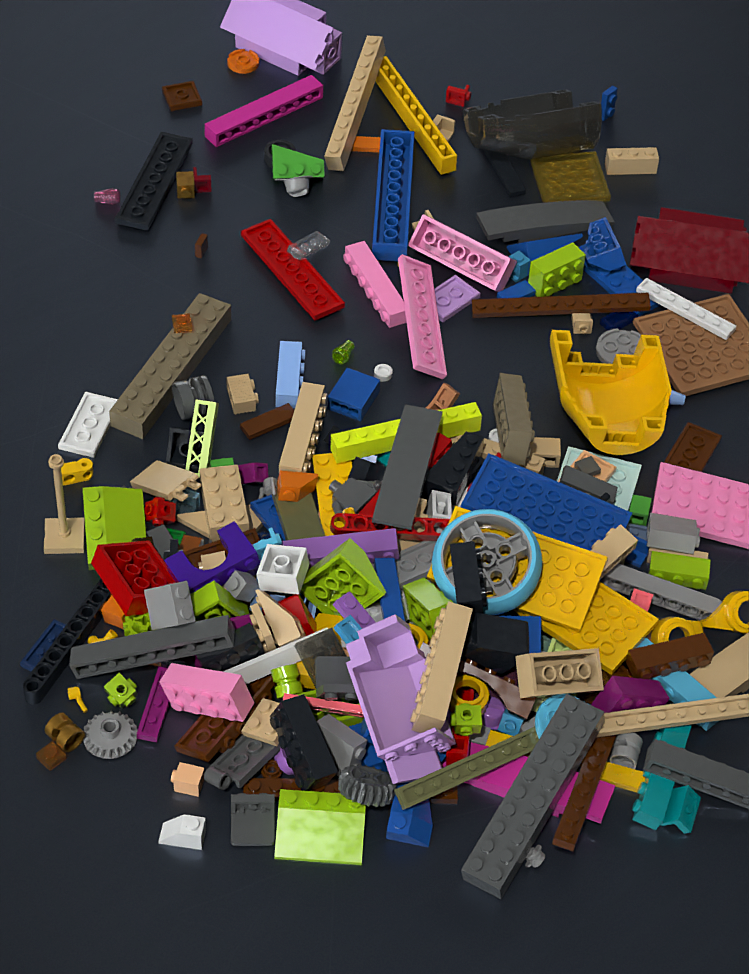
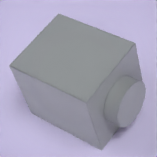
[224,570,260,602]

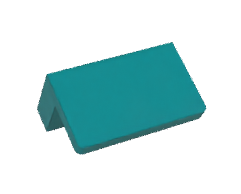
[660,785,701,834]

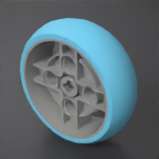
[432,509,542,615]

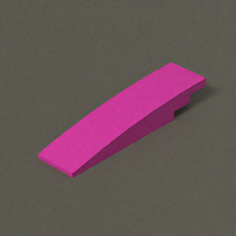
[442,742,616,824]

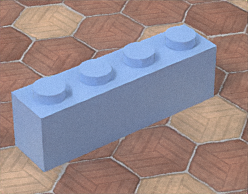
[276,341,305,408]

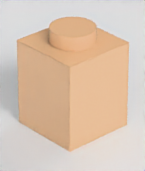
[171,762,205,797]

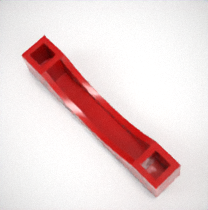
[446,672,475,766]

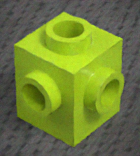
[104,673,137,708]
[450,703,482,736]

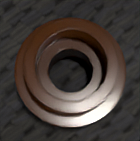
[261,760,282,778]

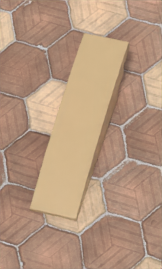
[690,633,749,698]

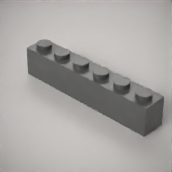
[643,739,749,809]

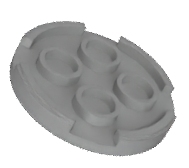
[596,328,641,364]

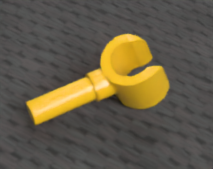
[67,686,88,713]

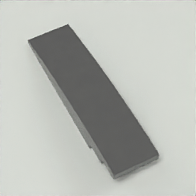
[476,200,615,243]
[372,404,443,530]

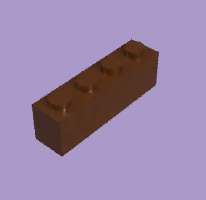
[625,633,714,679]

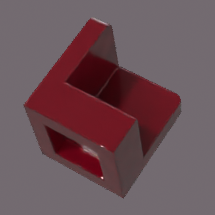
[193,167,211,193]

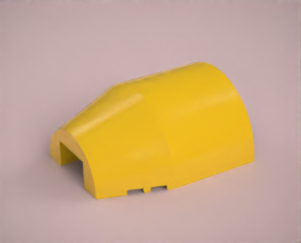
[550,330,672,455]

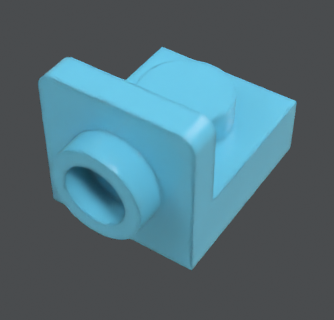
[253,528,282,560]

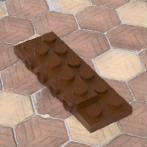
[174,674,276,762]

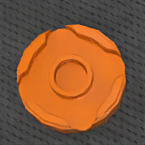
[227,49,259,74]

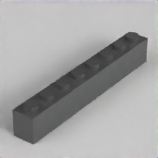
[69,615,235,679]

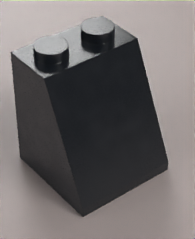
[463,613,529,674]

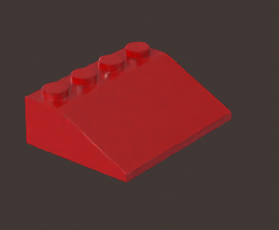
[91,540,176,616]

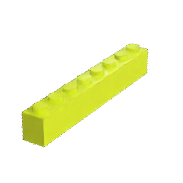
[331,402,482,463]

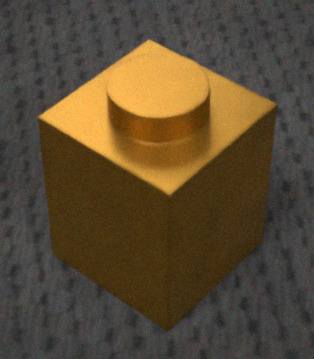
[176,171,195,198]

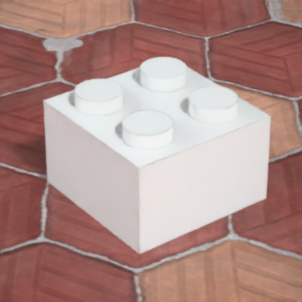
[256,544,309,594]

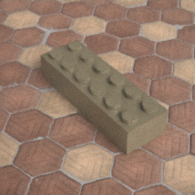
[493,373,535,465]

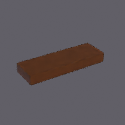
[240,403,294,440]

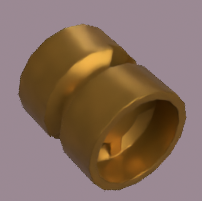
[45,713,85,752]

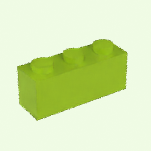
[648,551,711,590]

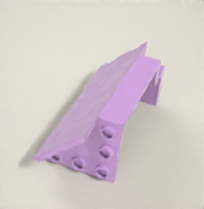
[220,0,342,76]
[346,614,456,784]

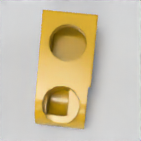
[61,458,93,486]

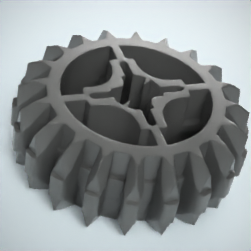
[338,764,396,807]

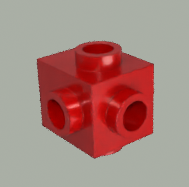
[144,497,176,526]

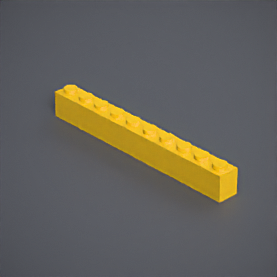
[375,56,457,175]

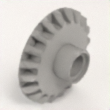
[83,710,138,759]

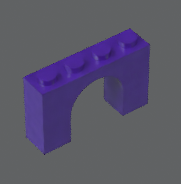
[164,521,260,594]

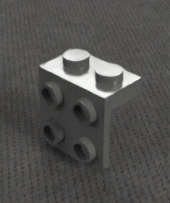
[315,656,358,701]
[231,793,275,846]

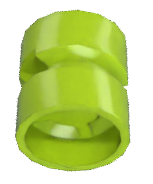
[271,664,303,699]

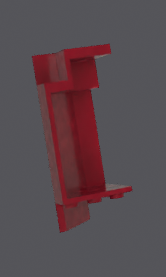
[630,207,749,294]

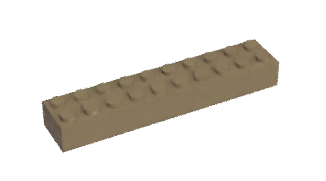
[109,293,231,439]

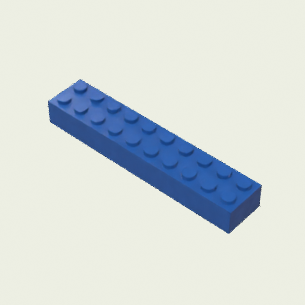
[372,129,414,261]

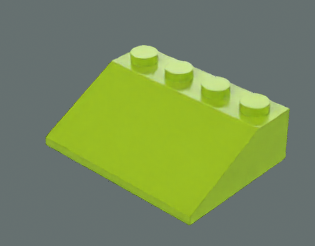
[83,486,146,570]
[300,538,386,616]
[274,789,366,865]

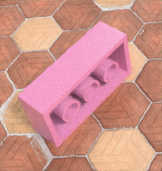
[159,663,254,722]

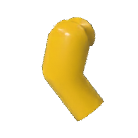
[87,629,118,644]

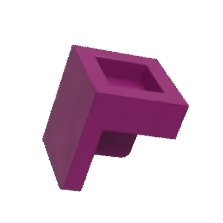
[238,463,268,484]

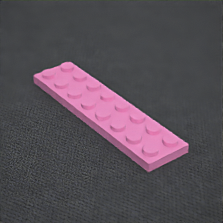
[398,254,447,379]

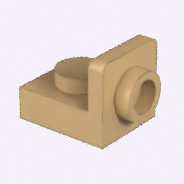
[572,313,593,334]

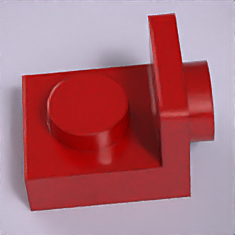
[445,85,472,107]

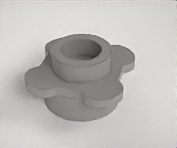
[525,845,545,868]

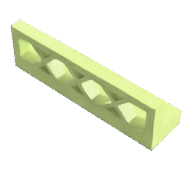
[185,400,219,478]

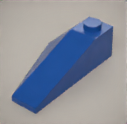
[584,217,626,271]
[507,233,583,264]
[386,781,433,847]

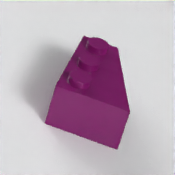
[591,676,670,713]

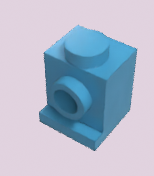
[509,251,531,282]

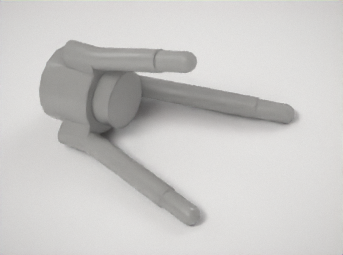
[258,477,278,499]

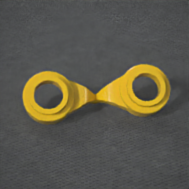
[651,591,749,644]
[408,623,489,715]

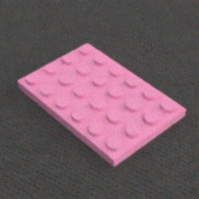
[651,462,749,549]

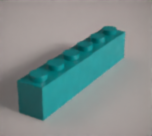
[632,724,692,830]

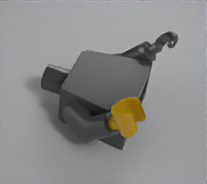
[329,478,383,514]

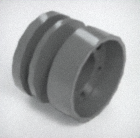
[172,375,214,420]

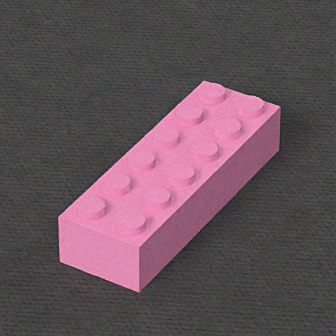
[408,214,517,292]

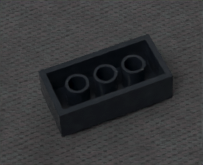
[270,694,338,791]

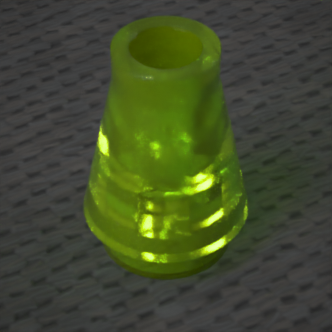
[332,340,354,364]

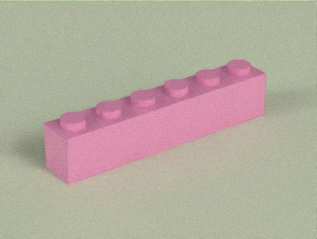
[343,241,407,328]

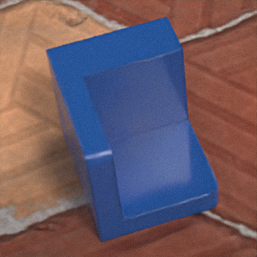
[625,535,649,567]

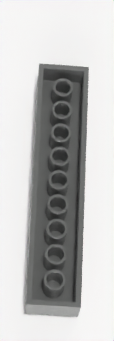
[461,693,605,899]

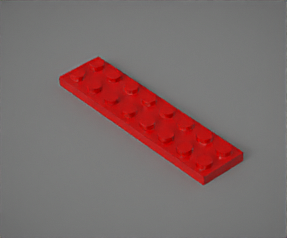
[241,219,345,321]

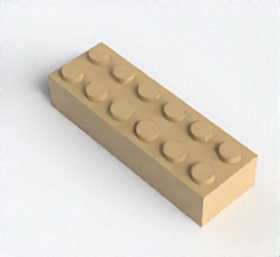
[279,382,327,473]
[410,601,473,733]

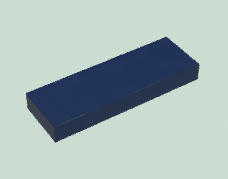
[20,619,66,672]

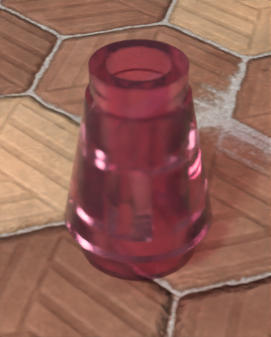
[94,188,120,205]

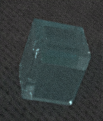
[172,488,200,516]

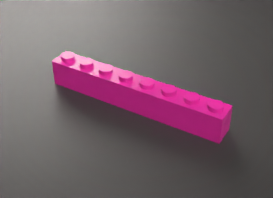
[205,75,323,147]

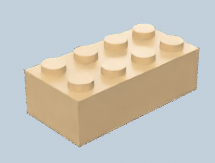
[199,464,249,542]
[515,648,604,698]

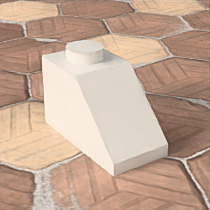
[159,815,206,850]

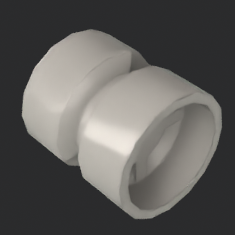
[609,732,643,769]

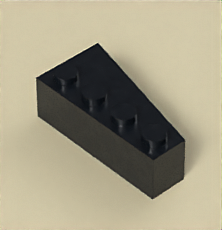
[421,431,484,506]

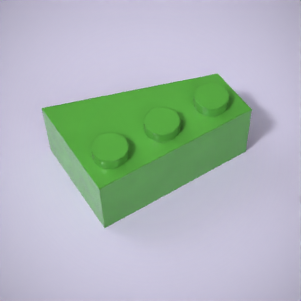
[271,144,324,179]

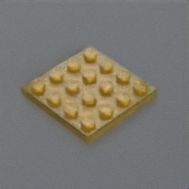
[530,151,611,203]

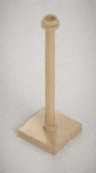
[44,454,85,554]

